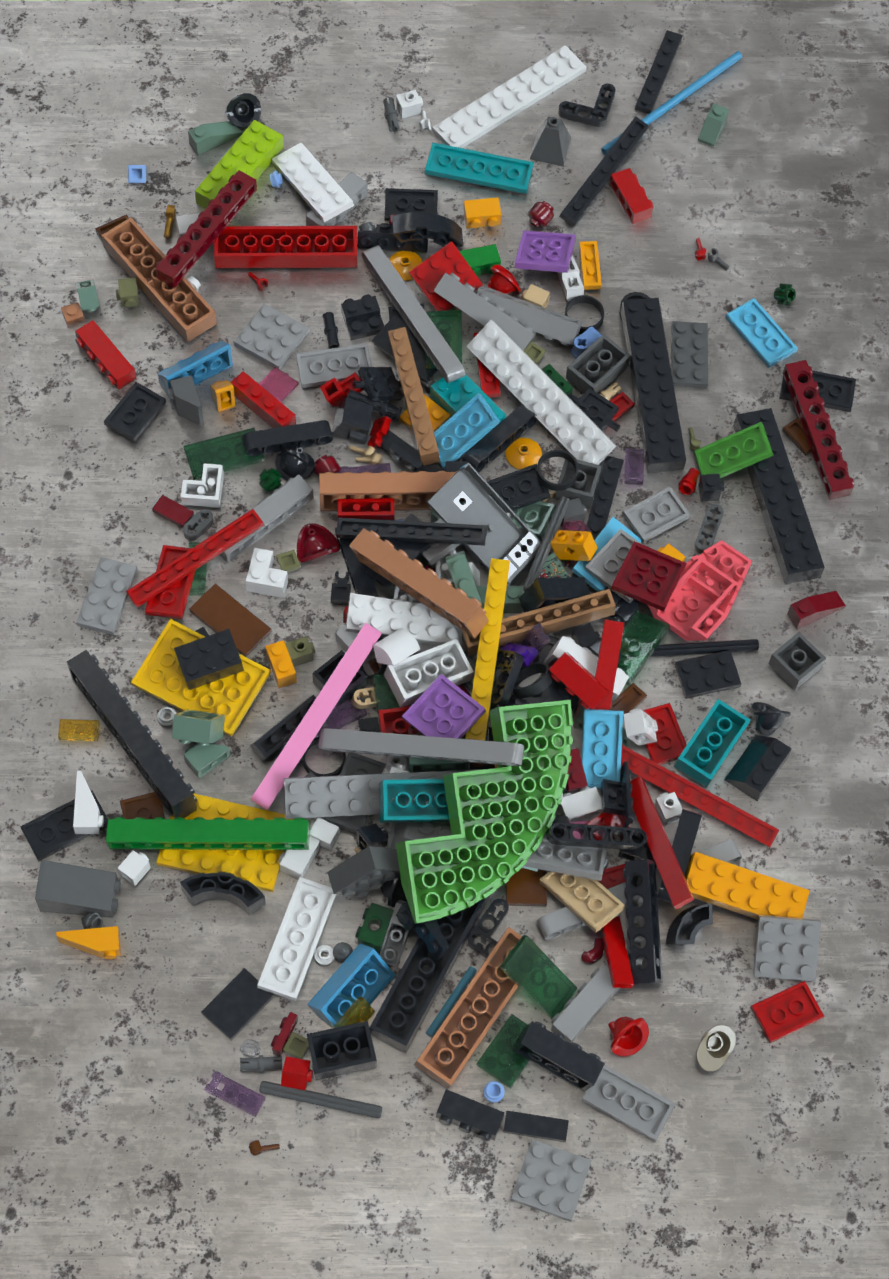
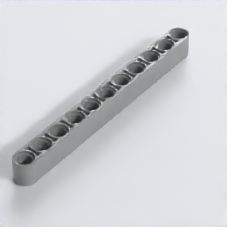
[361,245,465,383]
[318,728,524,766]
[536,839,742,940]

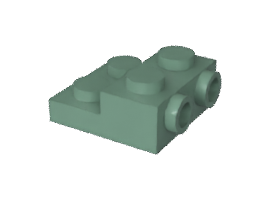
[512,501,556,542]

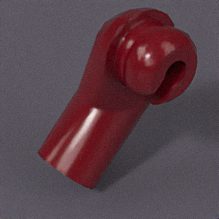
[581,938,604,964]

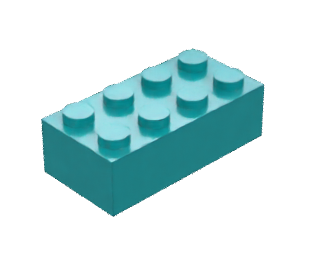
[430,374,506,441]
[674,699,751,788]
[379,779,450,823]

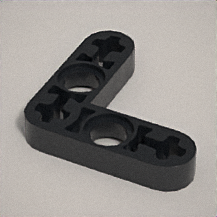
[558,83,616,127]
[491,650,523,707]
[468,898,509,958]

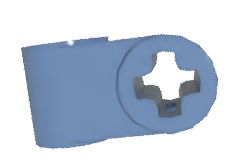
[572,327,602,358]

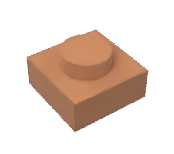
[61,302,84,326]

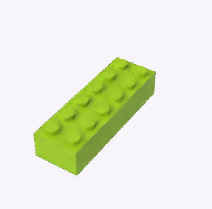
[195,120,284,209]

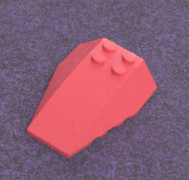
[648,540,752,641]

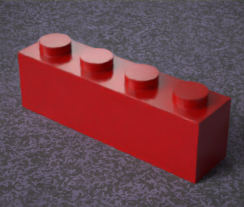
[75,320,137,390]
[230,371,296,428]

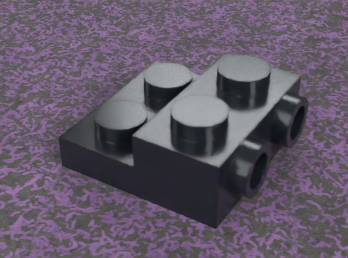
[341,294,384,341]

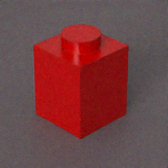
[281,1056,313,1090]

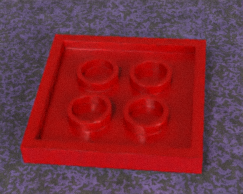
[409,242,483,317]

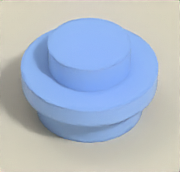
[270,170,283,188]
[483,1081,504,1103]

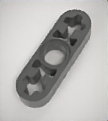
[694,504,724,554]

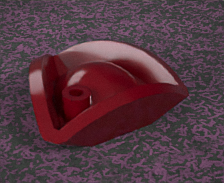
[297,523,340,563]

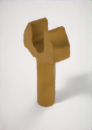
[163,205,176,238]

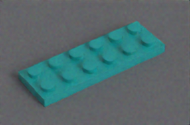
[425,142,534,194]

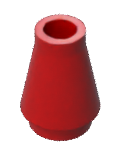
[678,468,699,495]

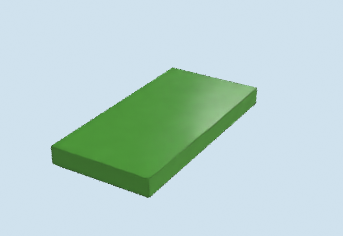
[694,422,774,478]

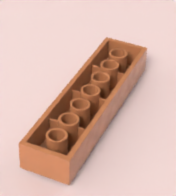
[102,217,217,343]
[319,471,464,511]
[349,528,489,639]
[414,927,542,1089]

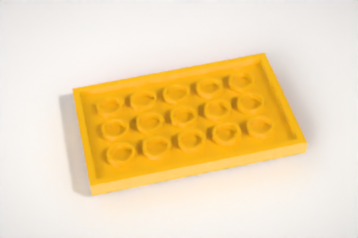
[131,619,271,737]
[156,793,293,892]

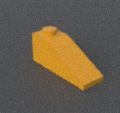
[56,926,121,959]

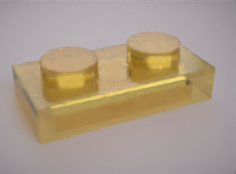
[58,719,100,741]
[333,997,375,1028]

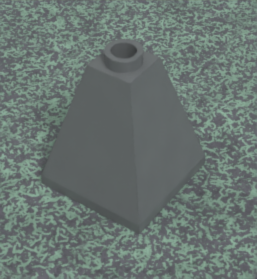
[530,117,571,166]

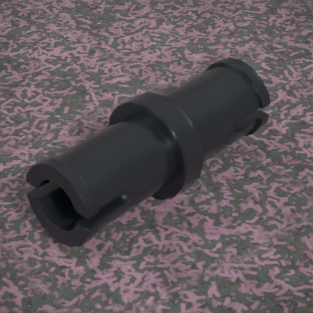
[322,312,340,349]

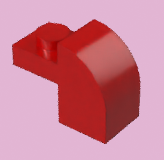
[320,372,364,407]

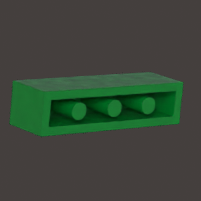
[427,244,501,277]

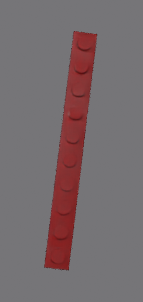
[621,745,779,848]

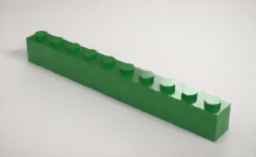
[106,817,310,850]

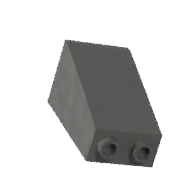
[35,860,121,918]

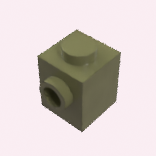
[116,277,139,307]
[285,636,316,667]

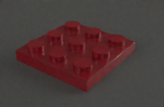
[611,541,687,611]

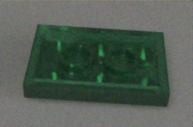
[476,1014,530,1089]

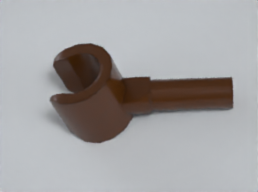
[249,1140,280,1156]

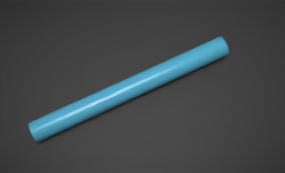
[426,966,477,1037]

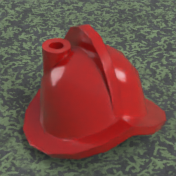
[488,265,521,295]
[608,1016,649,1056]

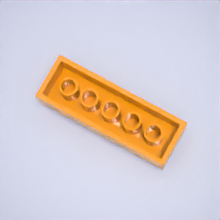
[684,852,810,920]

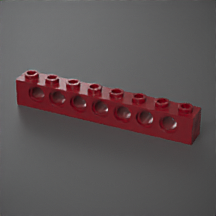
[155,170,257,288]
[782,360,854,500]

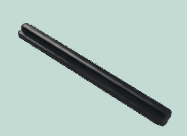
[646,639,759,657]

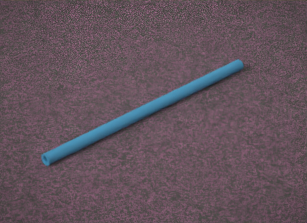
[601,51,742,155]

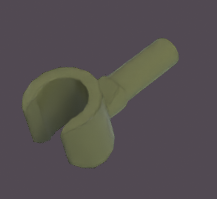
[688,427,701,450]

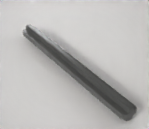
[523,496,570,592]
[259,1081,382,1118]

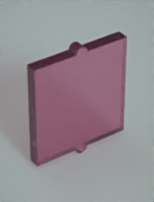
[259,367,299,403]

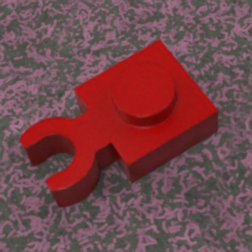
[367,416,391,448]

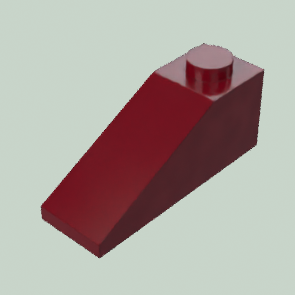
[787,591,846,630]

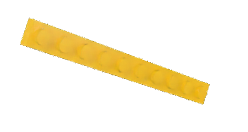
[465,558,510,741]

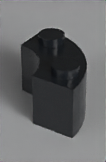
[666,904,713,945]

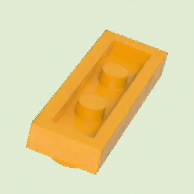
[579,241,602,290]

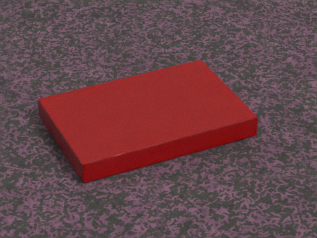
[643,703,687,765]
[750,981,825,1044]

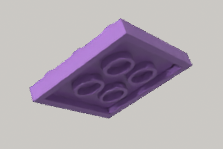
[515,230,576,273]
[402,674,486,739]

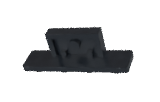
[357,223,428,253]
[380,430,446,473]
[601,761,634,828]

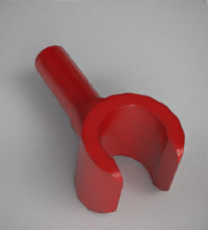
[695,238,706,261]
[248,272,268,291]

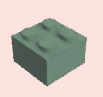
[172,709,225,746]

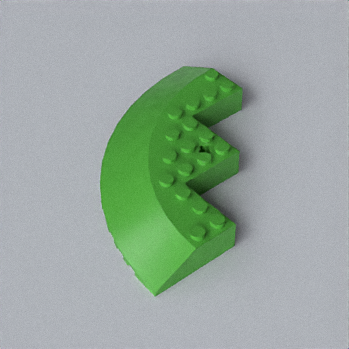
[396,700,573,924]

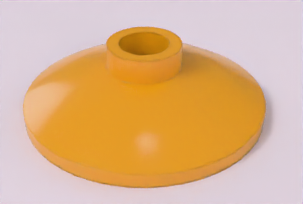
[389,251,422,281]
[505,438,542,470]

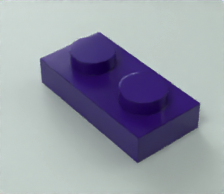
[502,643,538,667]

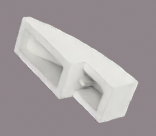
[557,255,584,301]

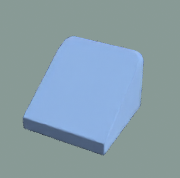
[128,165,147,183]

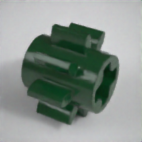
[774,283,796,305]
[259,468,282,491]

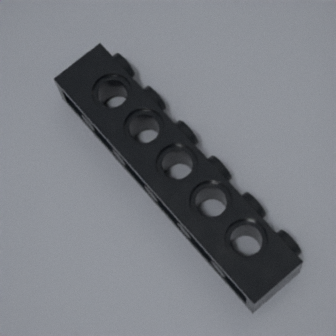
[623,859,663,985]

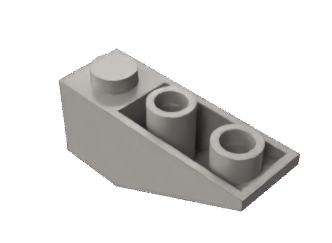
[379,900,411,967]

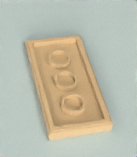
[540,871,625,933]

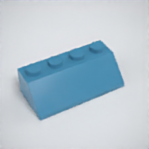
[158,341,233,398]
[307,943,395,1028]

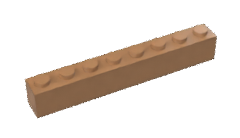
[388,327,440,466]
[462,589,616,656]

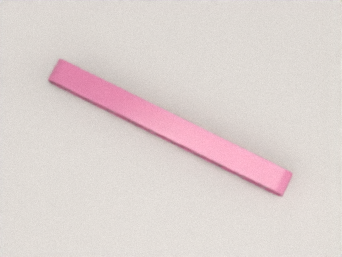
[251,623,382,810]

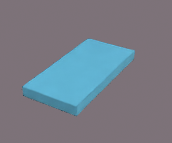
[725,298,798,368]
[434,393,501,469]
[571,517,642,592]
[581,709,624,789]

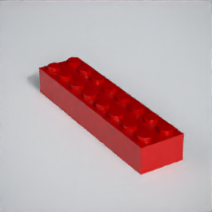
[214,226,357,268]

